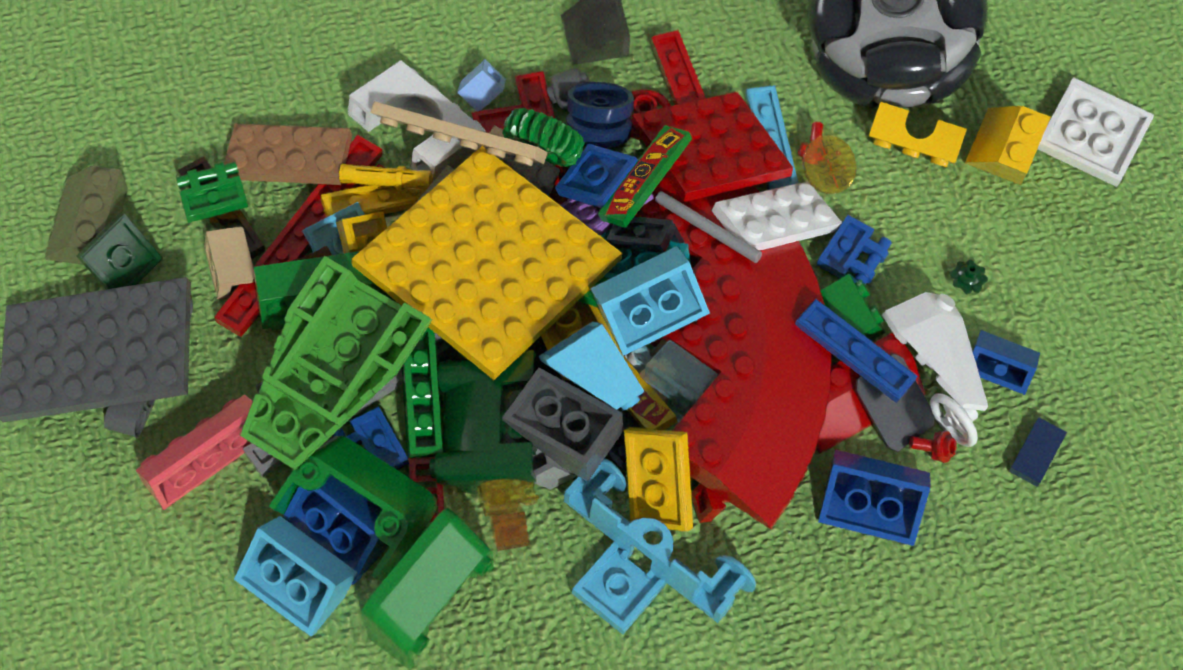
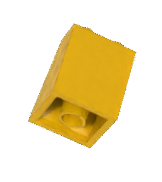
[965,106,1051,185]

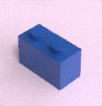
[972,330,1040,395]

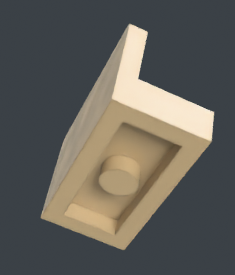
[204,227,255,300]

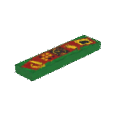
[598,125,692,228]

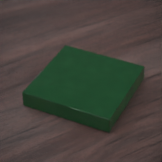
[76,213,163,290]

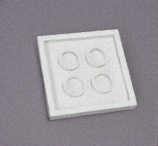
[1038,77,1154,187]

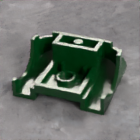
[430,350,539,494]

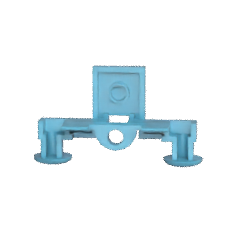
[564,458,756,635]

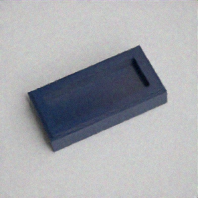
[1009,417,1067,487]

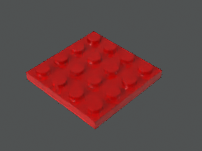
[631,92,793,202]

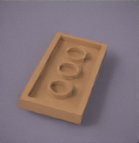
[224,124,352,185]

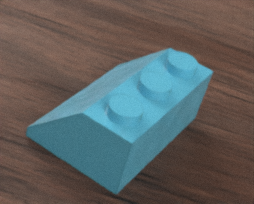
[590,246,710,356]
[234,516,357,637]

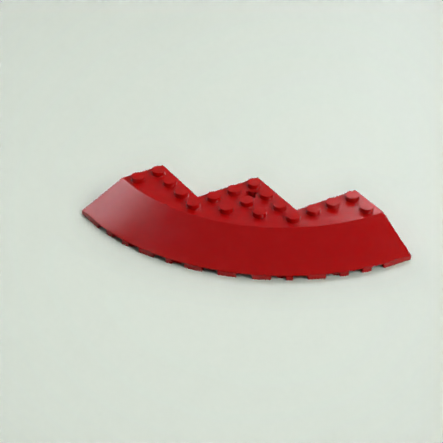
[635,175,832,529]

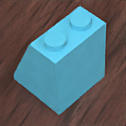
[538,321,645,410]

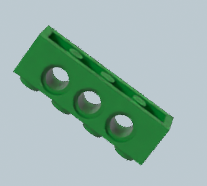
[401,327,443,459]

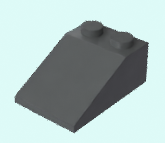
[502,368,623,481]

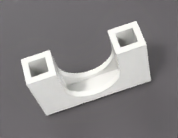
[348,60,486,181]

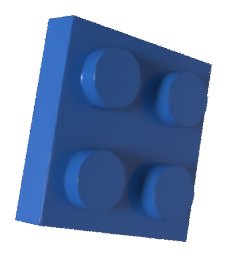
[555,144,638,208]

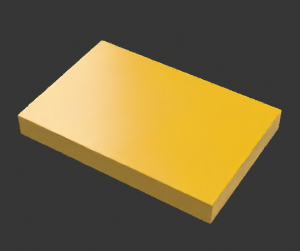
[624,427,693,532]

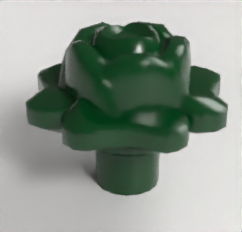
[950,260,988,294]

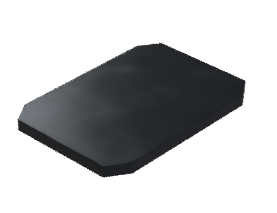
[855,353,934,452]

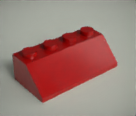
[816,332,926,454]

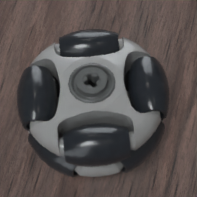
[807,0,988,108]

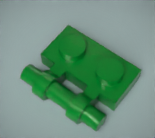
[176,162,248,223]

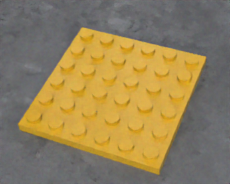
[352,146,622,380]

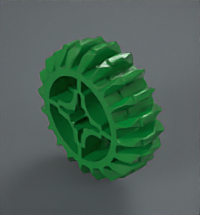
[502,108,585,167]

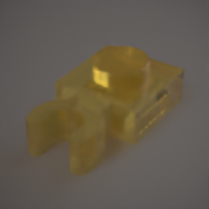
[478,479,539,516]

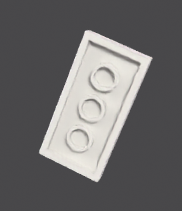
[712,181,842,251]

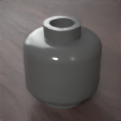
[547,68,590,110]

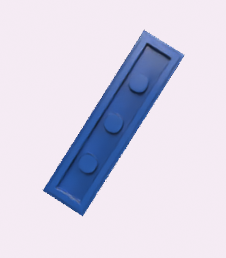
[795,299,918,403]

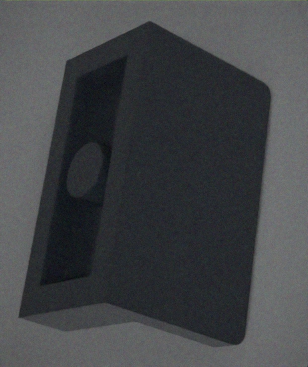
[607,216,684,253]

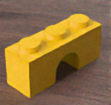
[869,102,967,168]

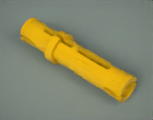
[339,164,433,190]

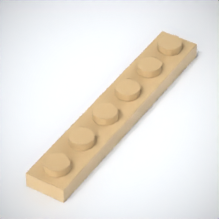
[370,101,548,166]

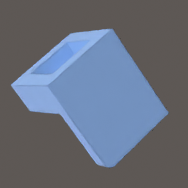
[457,59,506,111]

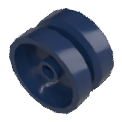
[566,82,634,148]

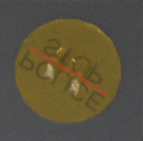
[802,135,857,195]

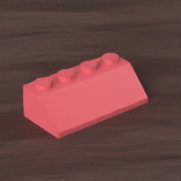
[136,395,253,510]

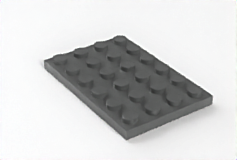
[0,277,191,422]

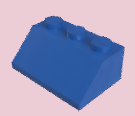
[818,449,931,546]
[282,475,388,585]

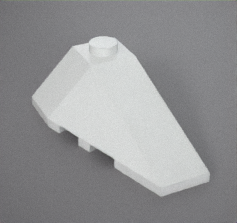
[882,292,988,411]

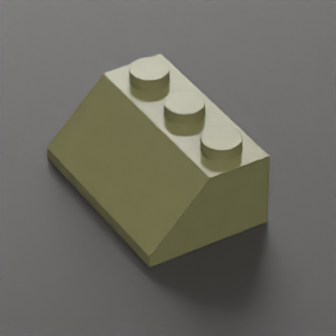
[45,166,128,265]

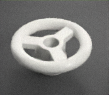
[930,393,978,447]

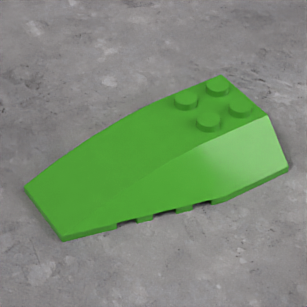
[240,256,432,470]

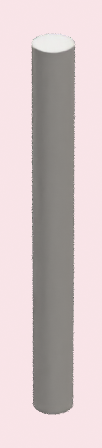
[655,191,762,263]

